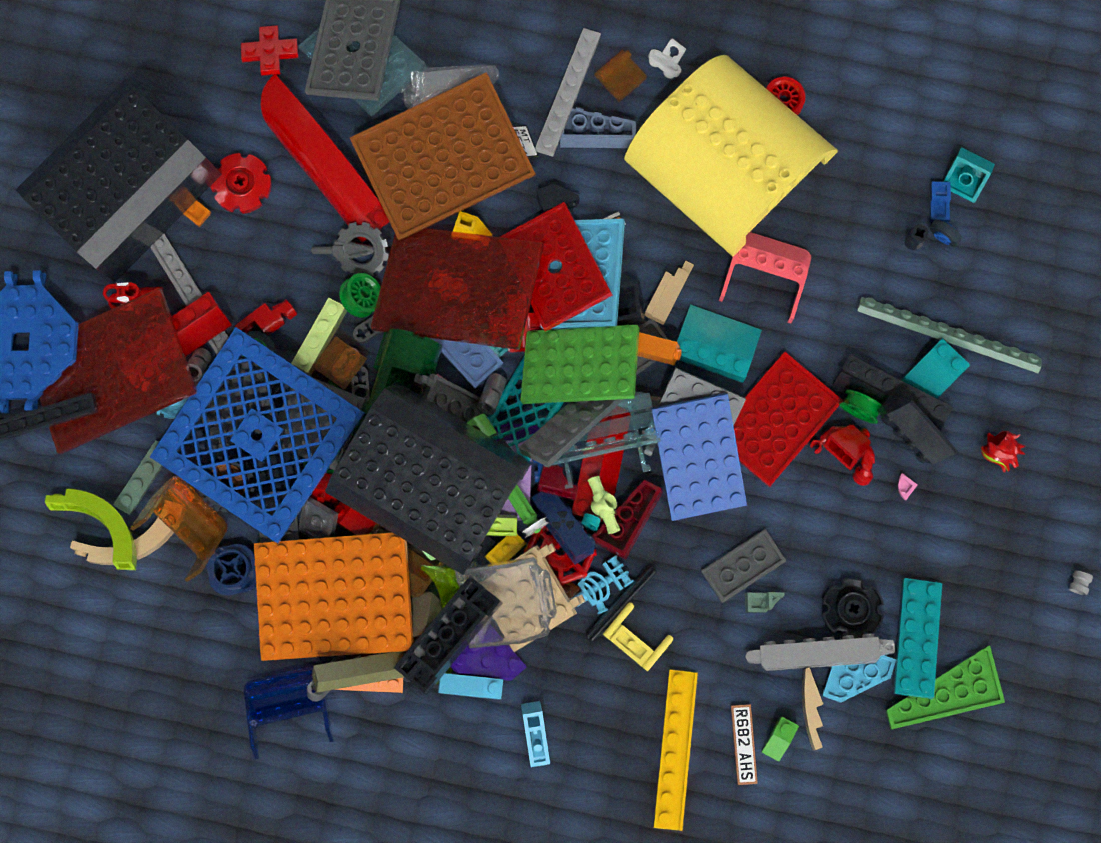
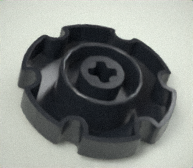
[822,578,884,639]

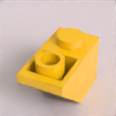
[451,211,493,251]

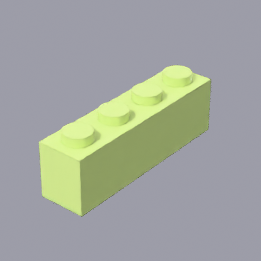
[291,298,347,377]

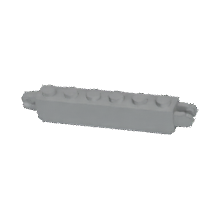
[745,634,895,671]

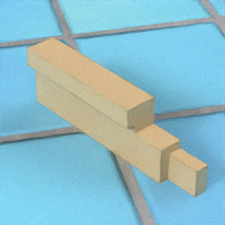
[645,261,694,325]

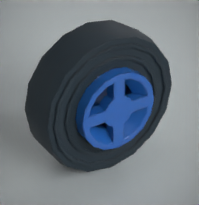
[929,220,962,247]

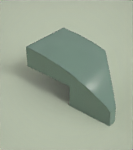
[745,592,784,613]

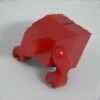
[310,473,338,507]

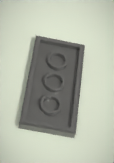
[701,529,786,603]

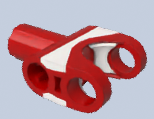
[103,282,164,311]

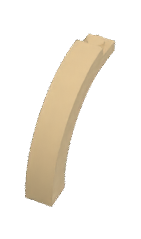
[70,500,187,565]

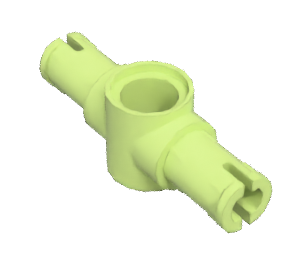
[588,476,620,534]

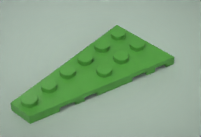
[886,645,1005,730]

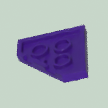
[450,623,527,681]

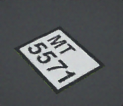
[513,125,539,158]

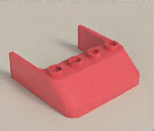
[719,232,811,324]

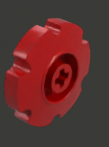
[210,153,272,214]

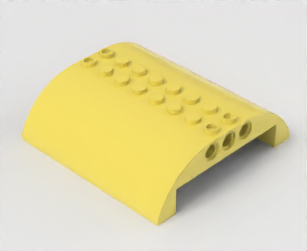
[624,55,838,257]

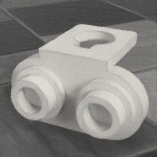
[648,39,686,79]

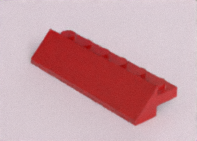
[113,292,232,390]
[572,406,632,523]

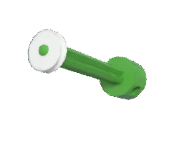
[467,414,549,538]

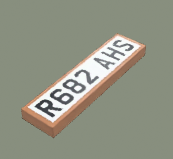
[731,704,758,785]

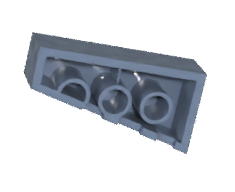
[560,107,636,148]

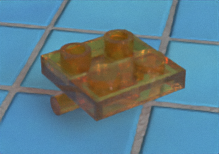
[594,50,647,102]
[313,337,367,390]

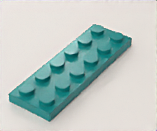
[893,578,942,699]

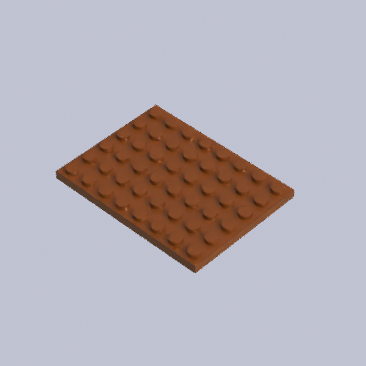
[350,72,536,241]

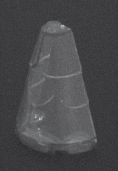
[397,64,499,109]

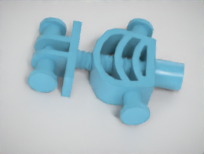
[572,555,634,615]

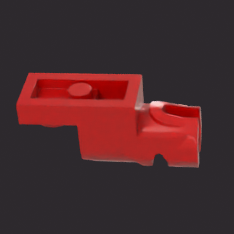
[235,299,297,335]

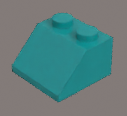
[943,147,995,203]

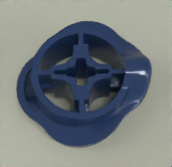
[206,544,256,595]

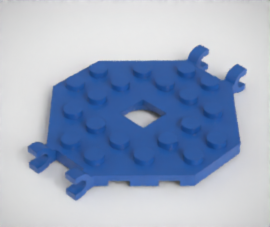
[0,270,79,413]

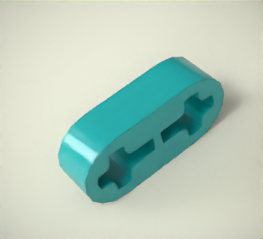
[581,513,601,533]

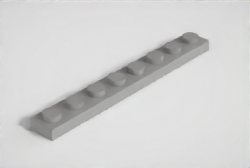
[535,28,601,157]

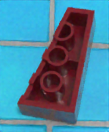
[592,480,663,560]

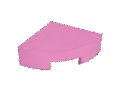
[897,473,918,500]

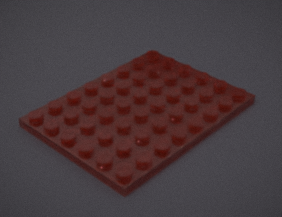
[371,228,544,350]
[24,288,197,454]

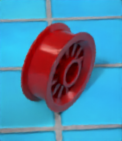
[766,77,805,115]

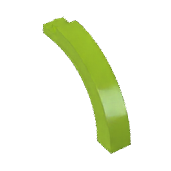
[45,489,137,570]

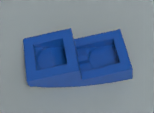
[930,182,951,223]

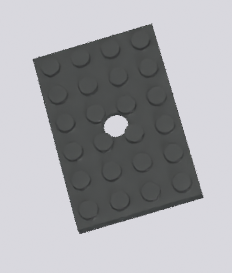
[305,0,401,101]

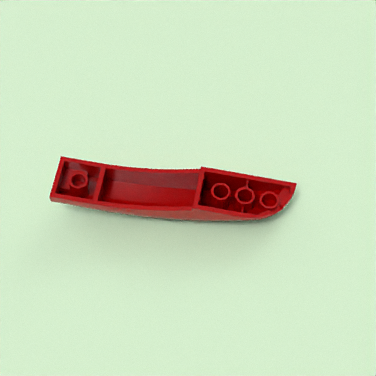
[260,74,390,243]

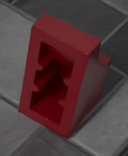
[538,463,579,500]

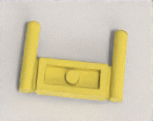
[603,602,673,671]

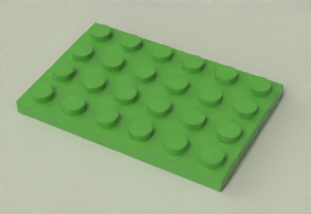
[520,325,640,404]

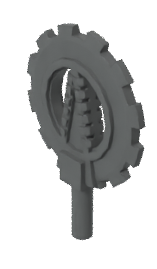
[311,222,389,277]

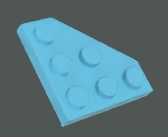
[822,655,896,703]

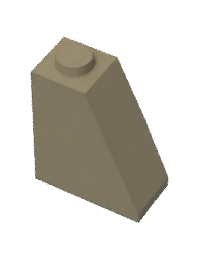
[411,592,442,643]

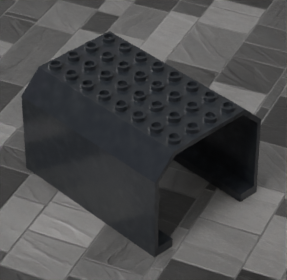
[16,79,222,282]
[325,382,533,575]

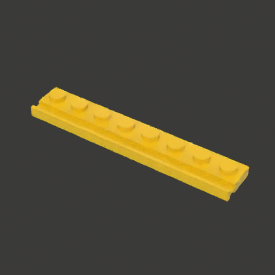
[653,670,698,831]

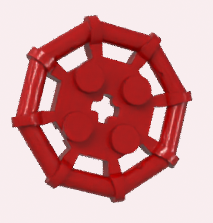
[524,526,597,586]

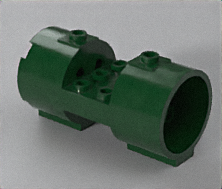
[350,329,442,441]

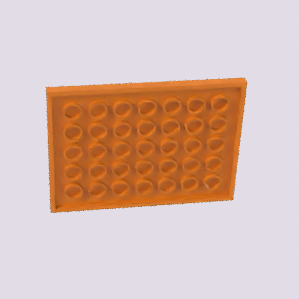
[254,533,414,661]

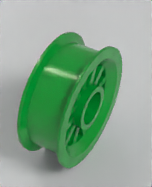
[339,273,383,318]
[839,390,882,424]

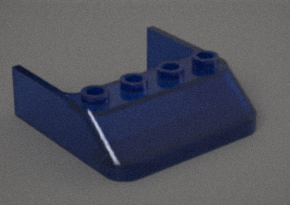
[243,667,334,760]

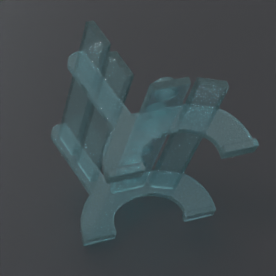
[537,393,661,489]

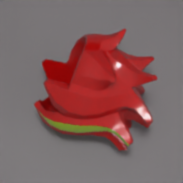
[981,431,1026,472]

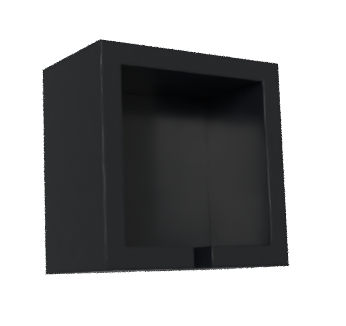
[617,280,646,326]

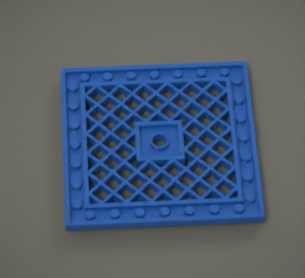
[150,327,365,544]

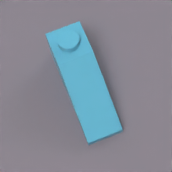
[438,673,503,699]
[521,701,550,767]

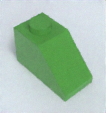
[761,717,799,762]

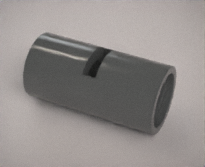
[183,348,211,382]
[477,373,507,415]

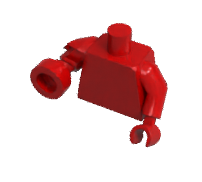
[810,425,875,486]

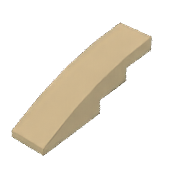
[802,668,823,750]

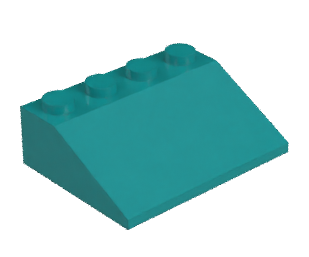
[677,304,762,383]

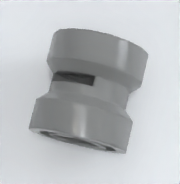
[1069,571,1093,595]

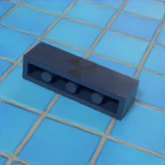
[530,492,595,565]

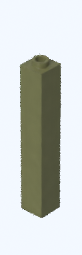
[312,651,407,693]

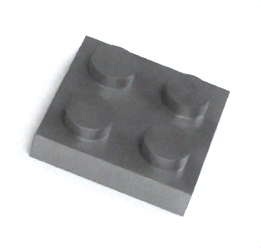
[298,497,338,539]

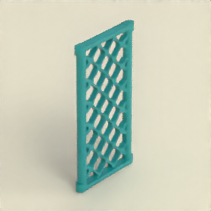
[487,355,564,461]

